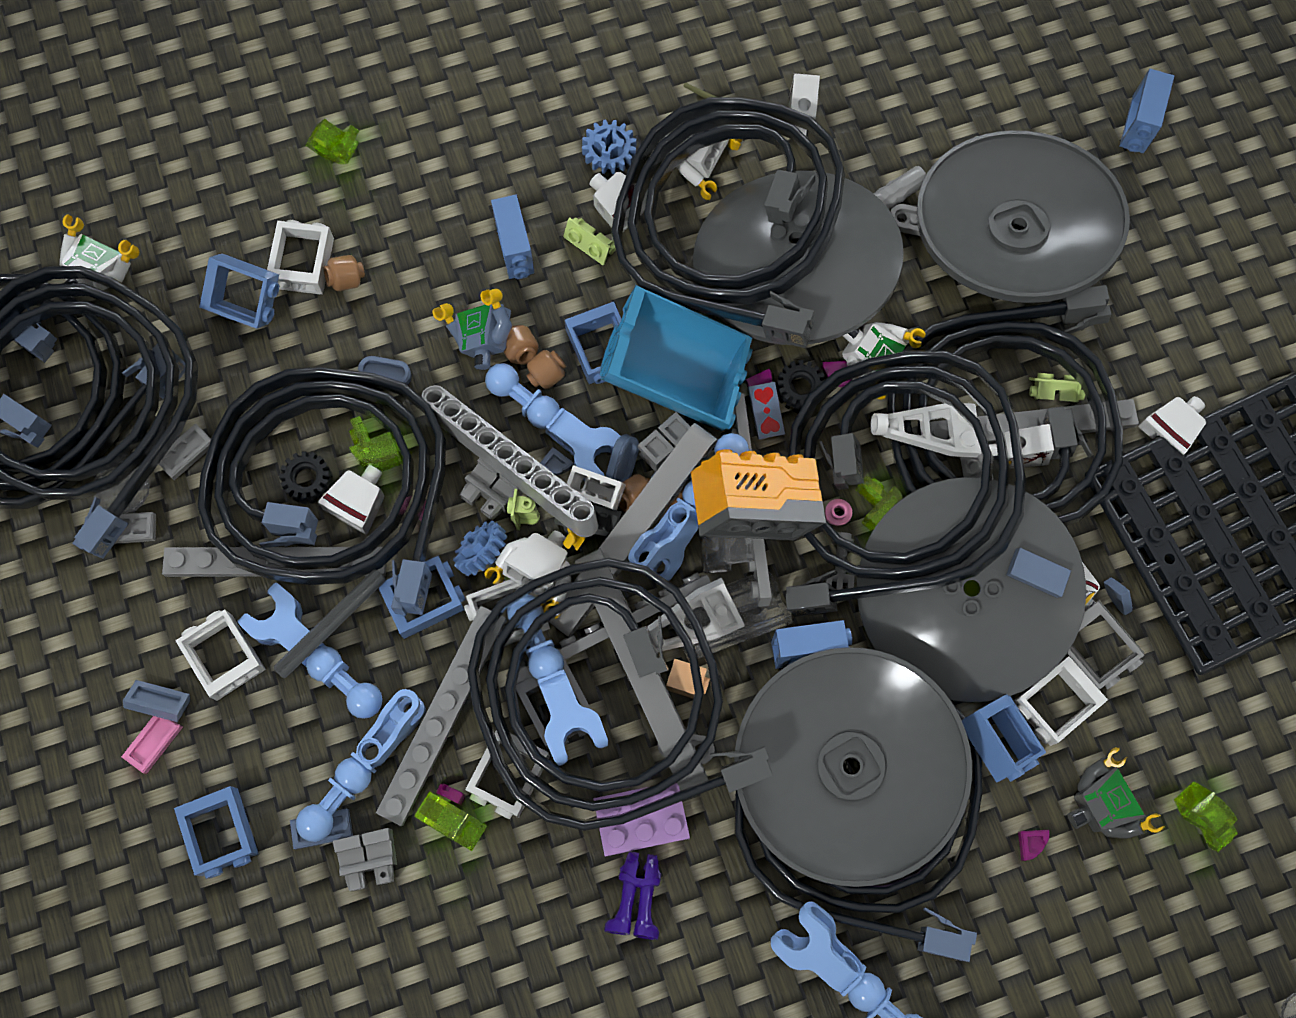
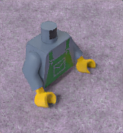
[432,289,512,370]

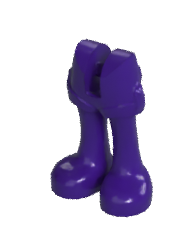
[604,851,661,940]

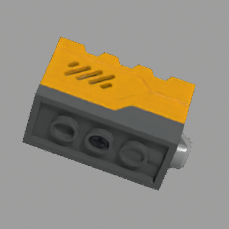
[691,449,826,540]

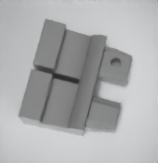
[638,412,690,472]
[460,458,523,520]
[333,828,397,892]

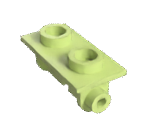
[563,217,616,265]
[1029,373,1085,402]
[507,489,540,530]

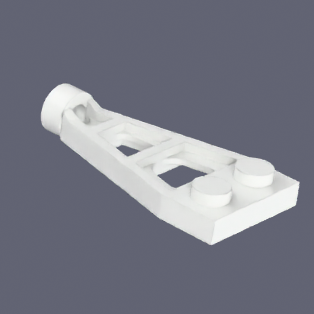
[871,403,981,457]
[647,578,745,652]

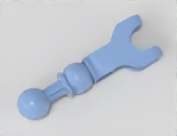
[485,363,620,481]
[628,433,749,581]
[238,583,382,719]
[507,594,608,766]
[296,689,426,842]
[771,901,922,1018]

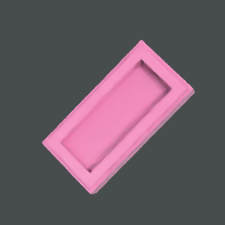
[121,716,183,774]

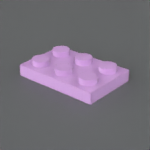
[593,783,690,857]

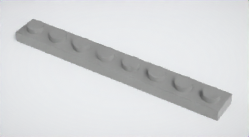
[731,393,772,607]
[929,399,1139,444]
[162,547,386,577]
[506,572,711,684]
[376,606,507,826]

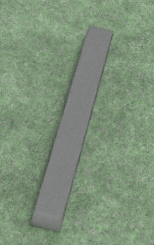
[421,385,598,537]
[548,423,718,637]
[575,548,709,790]

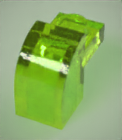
[305,119,359,164]
[349,416,403,471]
[856,475,903,532]
[1174,781,1238,852]
[414,791,487,851]

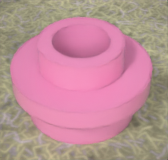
[825,499,852,526]

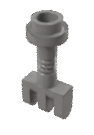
[825,532,854,590]

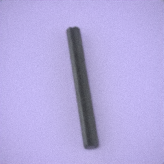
[273,569,386,678]

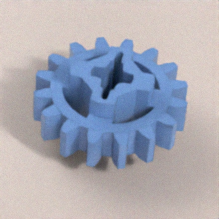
[582,120,636,174]
[453,521,507,576]

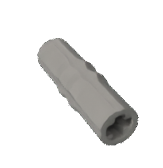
[874,166,926,210]

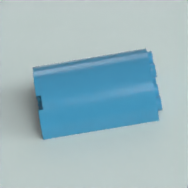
[599,286,753,431]

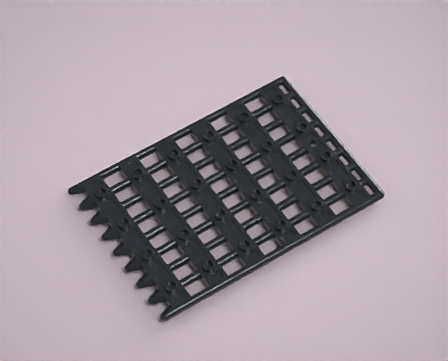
[1084,372,1296,675]

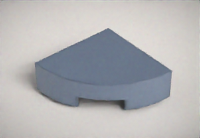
[540,448,574,475]
[1104,577,1133,615]

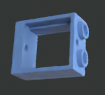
[1119,69,1174,153]
[491,194,534,279]
[199,254,280,329]
[565,302,621,384]
[379,556,466,639]
[771,620,852,669]
[962,694,1046,782]
[174,786,259,879]

